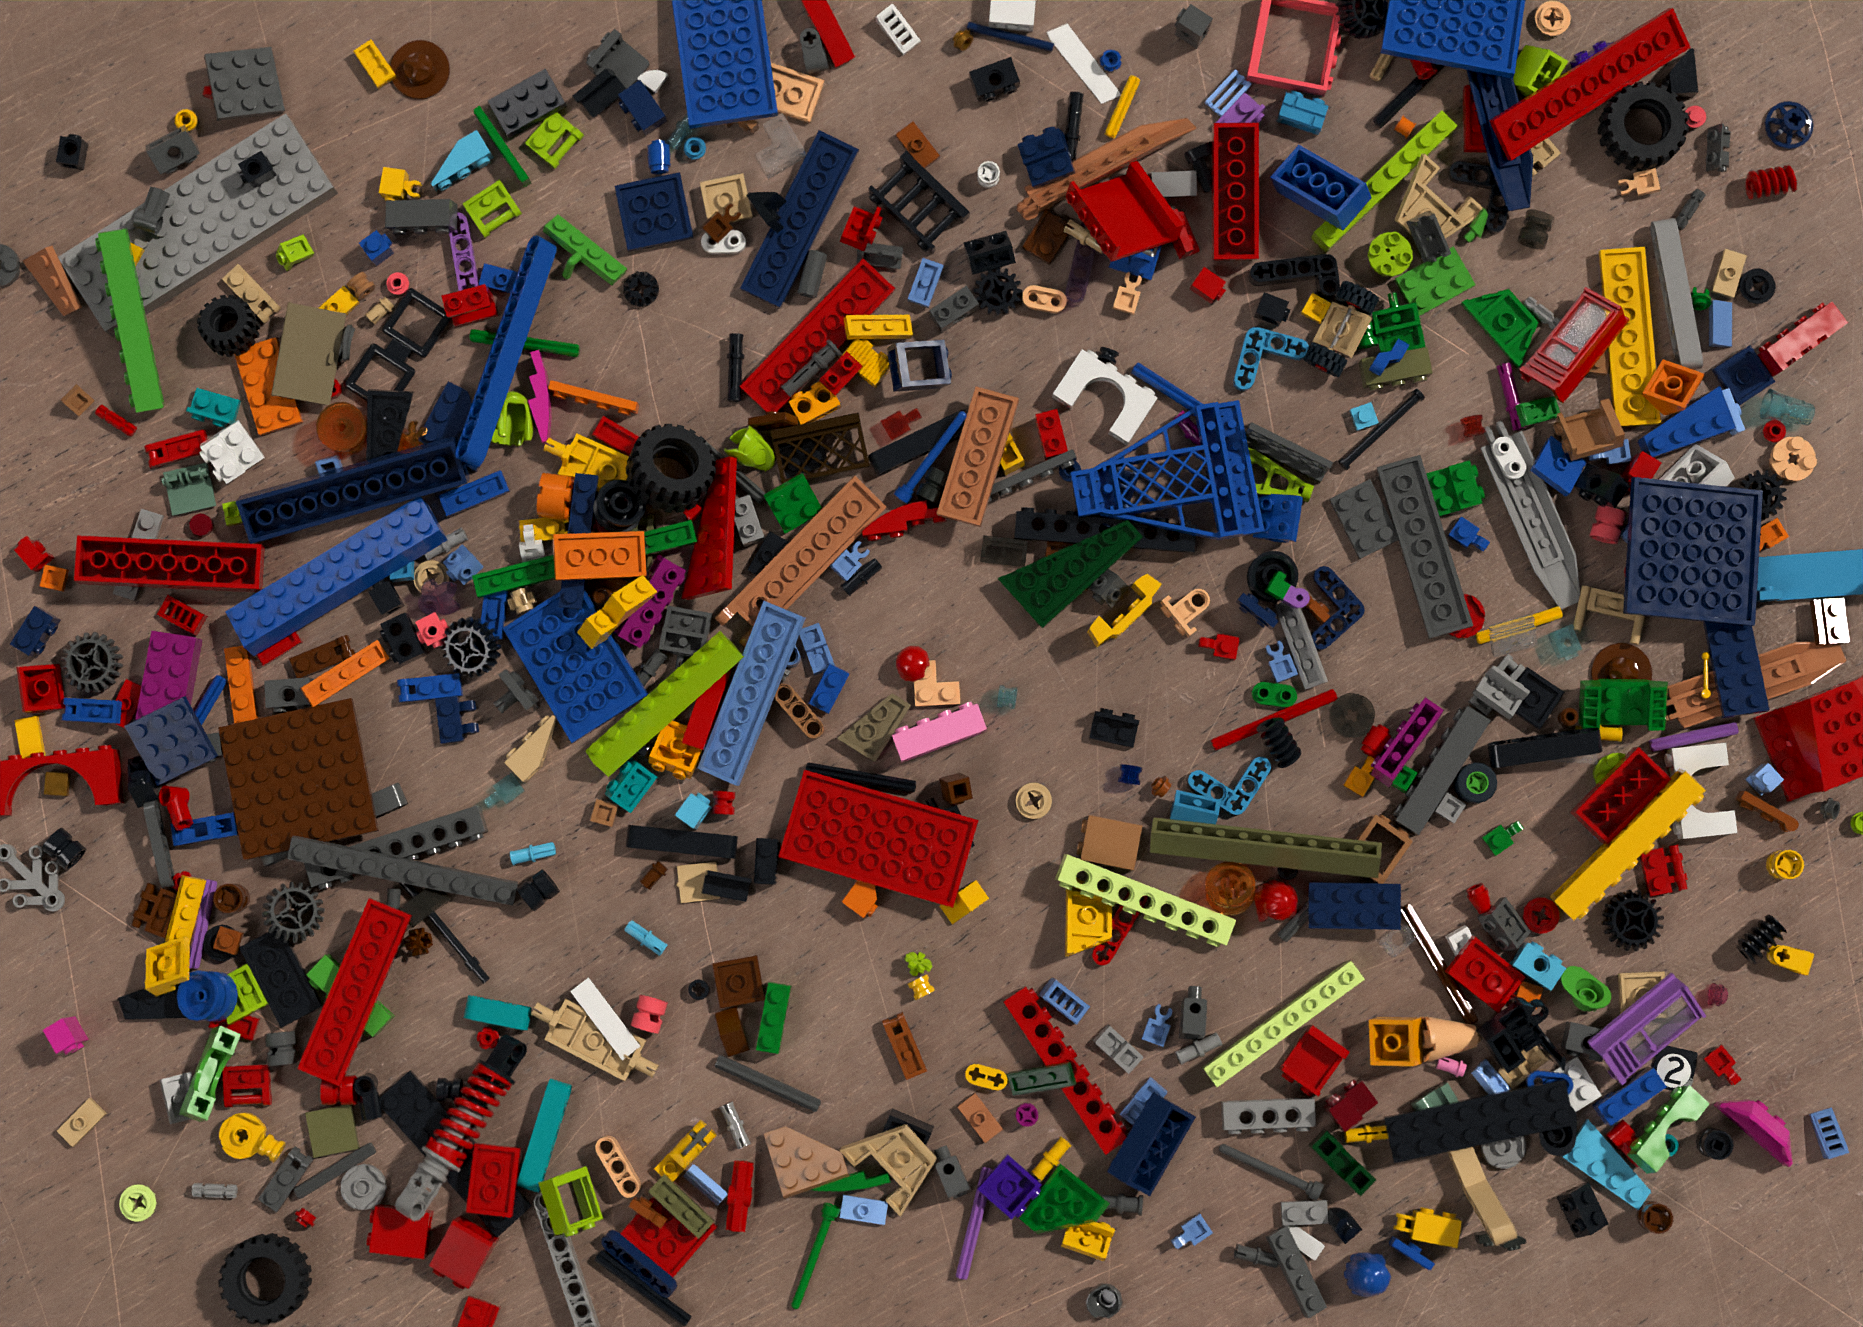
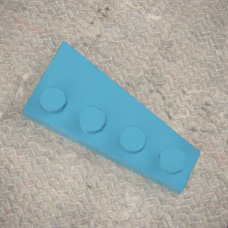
[1561,1119,1651,1210]

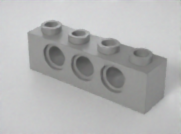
[1221,1097,1316,1134]

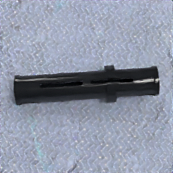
[1064,92,1084,161]
[727,333,745,402]

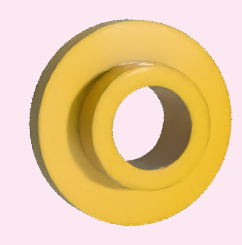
[175,109,197,131]

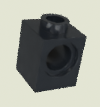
[56,134,88,170]
[238,151,277,188]
[1254,292,1290,327]
[369,580,405,617]

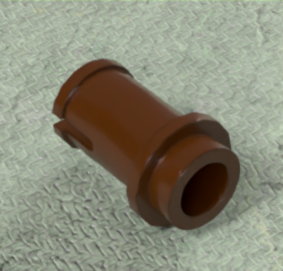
[1558,708,1579,726]
[639,861,668,890]

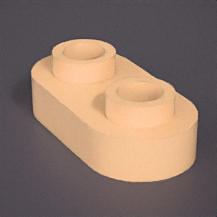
[1022,285,1067,314]

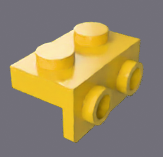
[1061,1222,1115,1261]

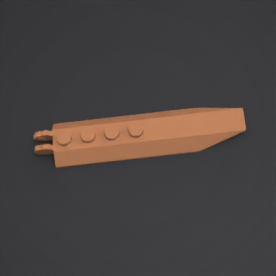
[1017,118,1197,221]
[1666,641,1846,729]

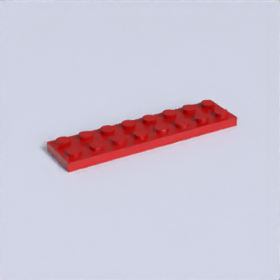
[740,258,895,413]
[297,898,412,1086]

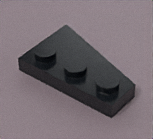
[118,983,187,1019]

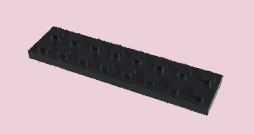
[379,1070,532,1237]
[1383,1079,1575,1163]

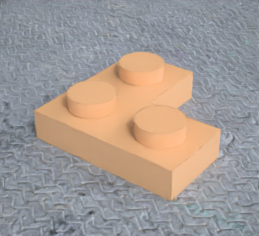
[914,660,960,707]

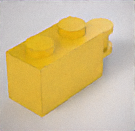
[1393,1207,1462,1248]

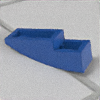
[170,812,239,846]

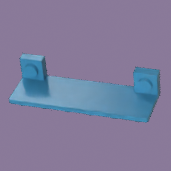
[1756,549,1863,603]

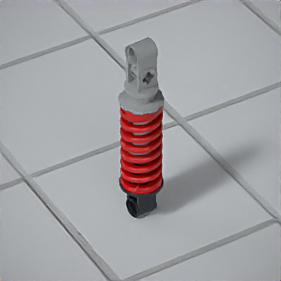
[395,1035,527,1221]

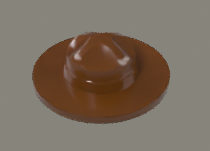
[390,40,450,99]
[1591,643,1652,680]

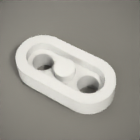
[701,230,746,254]
[1491,437,1526,480]

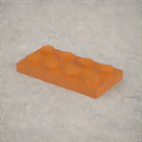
[234,337,303,436]
[552,531,647,581]

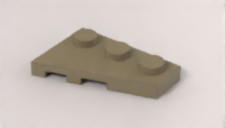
[837,693,911,762]

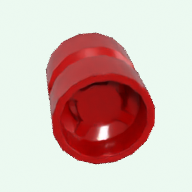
[320,1075,358,1105]

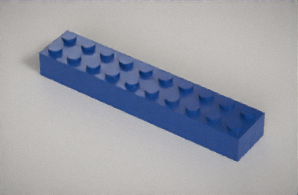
[225,496,448,656]

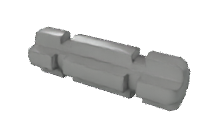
[1523,297,1561,330]
[192,1183,238,1198]

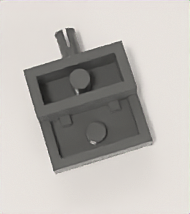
[659,606,713,669]

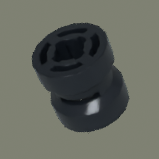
[436,1078,463,1101]

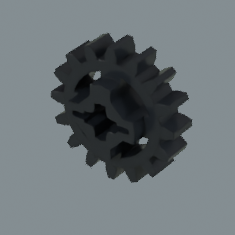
[974,267,1022,317]
[1739,470,1787,519]

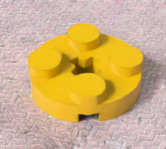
[219,1112,266,1159]

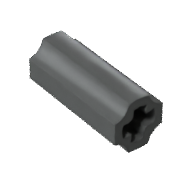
[797,250,827,299]

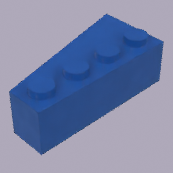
[1637,386,1736,458]

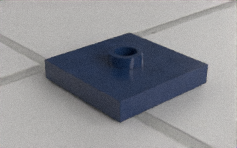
[1711,345,1776,406]

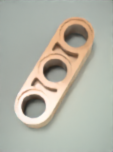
[595,1135,641,1198]

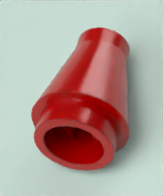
[1466,883,1492,914]

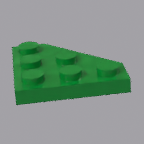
[1019,1164,1110,1234]

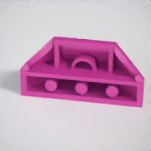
[1714,1099,1792,1167]

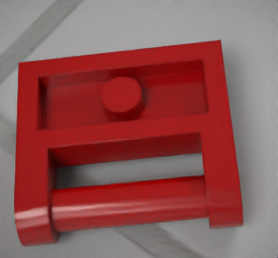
[223,1064,272,1108]

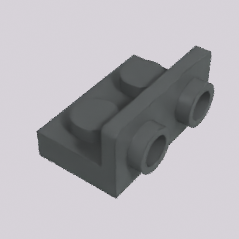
[1477,897,1531,952]

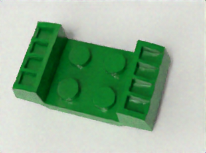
[1578,679,1668,731]

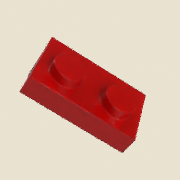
[839,206,883,251]

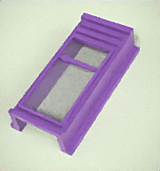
[1587,973,1706,1085]

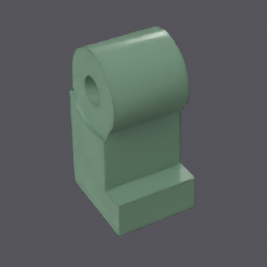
[1411,1081,1459,1110]

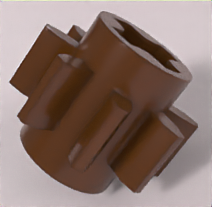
[404,927,433,956]

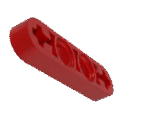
[1092,891,1148,965]

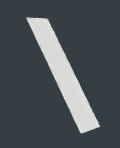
[570,978,641,1060]

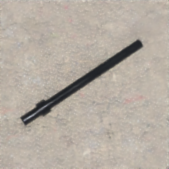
[399,882,490,984]

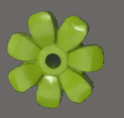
[904,952,933,976]

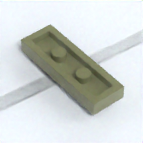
[648,1174,715,1239]

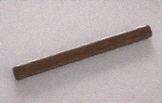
[1401,904,1478,1025]

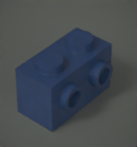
[618,80,667,136]
[10,606,61,658]

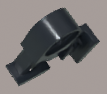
[1502,999,1549,1052]

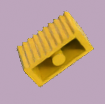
[843,339,890,388]

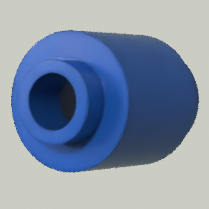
[647,140,671,174]

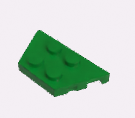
[1461,289,1539,368]

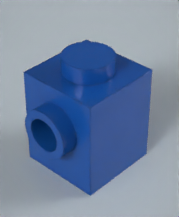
[359,230,394,266]

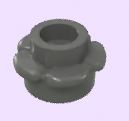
[1820,798,1840,820]

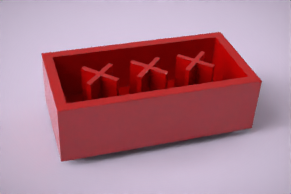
[1570,747,1671,844]

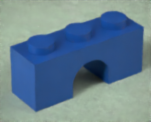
[1592,1066,1667,1126]

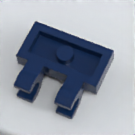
[1236,593,1279,630]
[435,696,479,744]

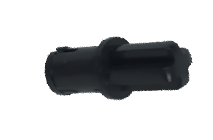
[840,558,882,596]

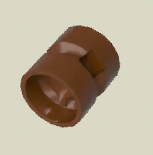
[213,884,250,913]
[1636,1201,1673,1234]

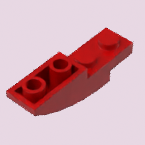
[862,500,947,541]

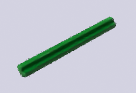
[469,329,580,357]

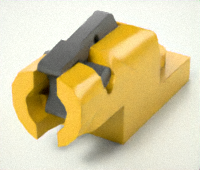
[654,1120,717,1181]

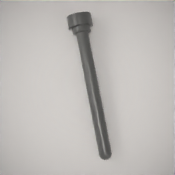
[1219,1144,1324,1201]

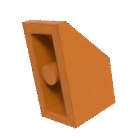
[842,880,878,918]

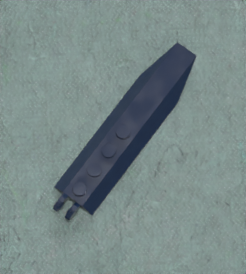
[1466,70,1533,212]

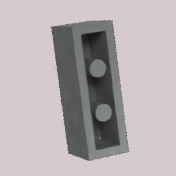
[385,199,457,235]

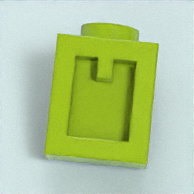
[276,234,314,271]

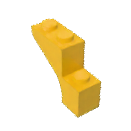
[577,575,657,649]

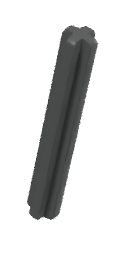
[705,441,766,504]
[294,1143,376,1199]

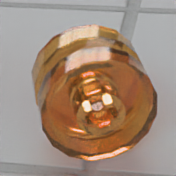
[316,402,367,455]

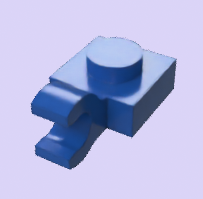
[1448,516,1490,552]

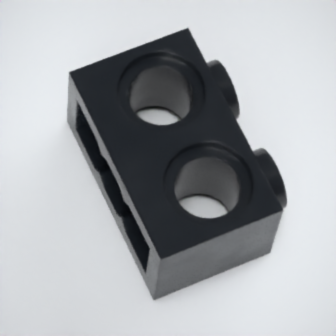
[963,231,1016,275]
[380,612,427,666]

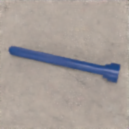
[894,411,967,504]

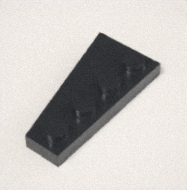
[366,389,414,460]

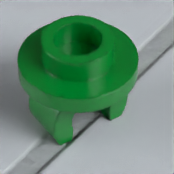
[1691,287,1711,311]

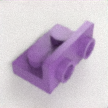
[1216,92,1265,123]

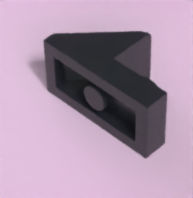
[746,192,786,233]

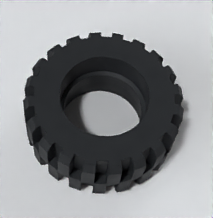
[1598,81,1689,172]
[626,424,716,513]
[218,1233,312,1325]

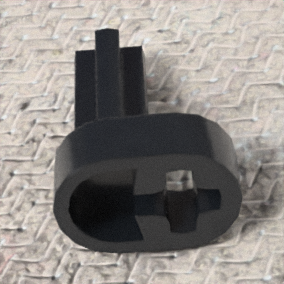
[1184,141,1212,193]

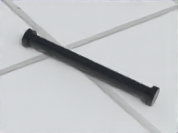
[1338,389,1425,471]

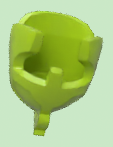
[724,425,775,472]

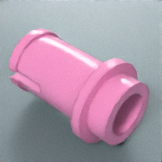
[1436,1057,1467,1078]

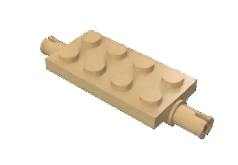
[531,998,659,1081]

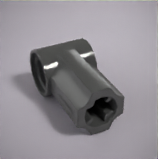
[133,186,170,235]

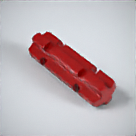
[95,405,137,437]

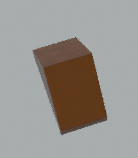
[715,1006,750,1057]

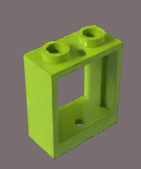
[538,1166,603,1237]

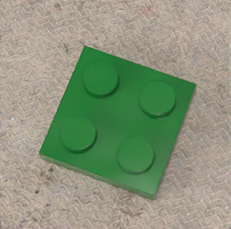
[763,473,822,534]

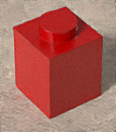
[1190,267,1226,304]

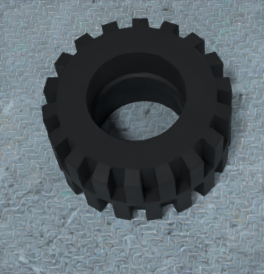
[197,295,260,357]

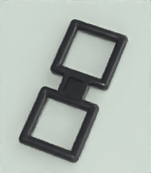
[344,288,452,402]

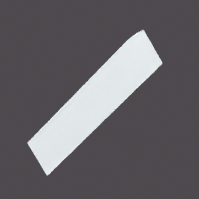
[1047,24,1121,104]

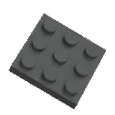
[204,47,285,121]

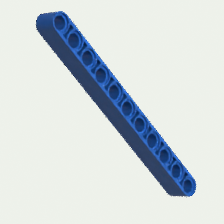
[455,235,557,468]

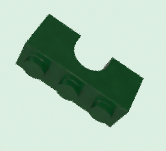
[1308,1129,1376,1197]

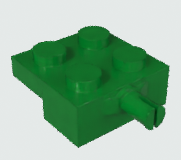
[1372,292,1426,353]

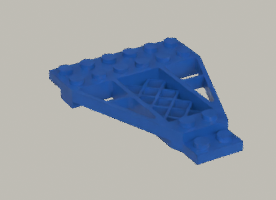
[1070,400,1264,540]

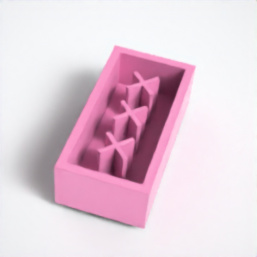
[892,702,987,763]

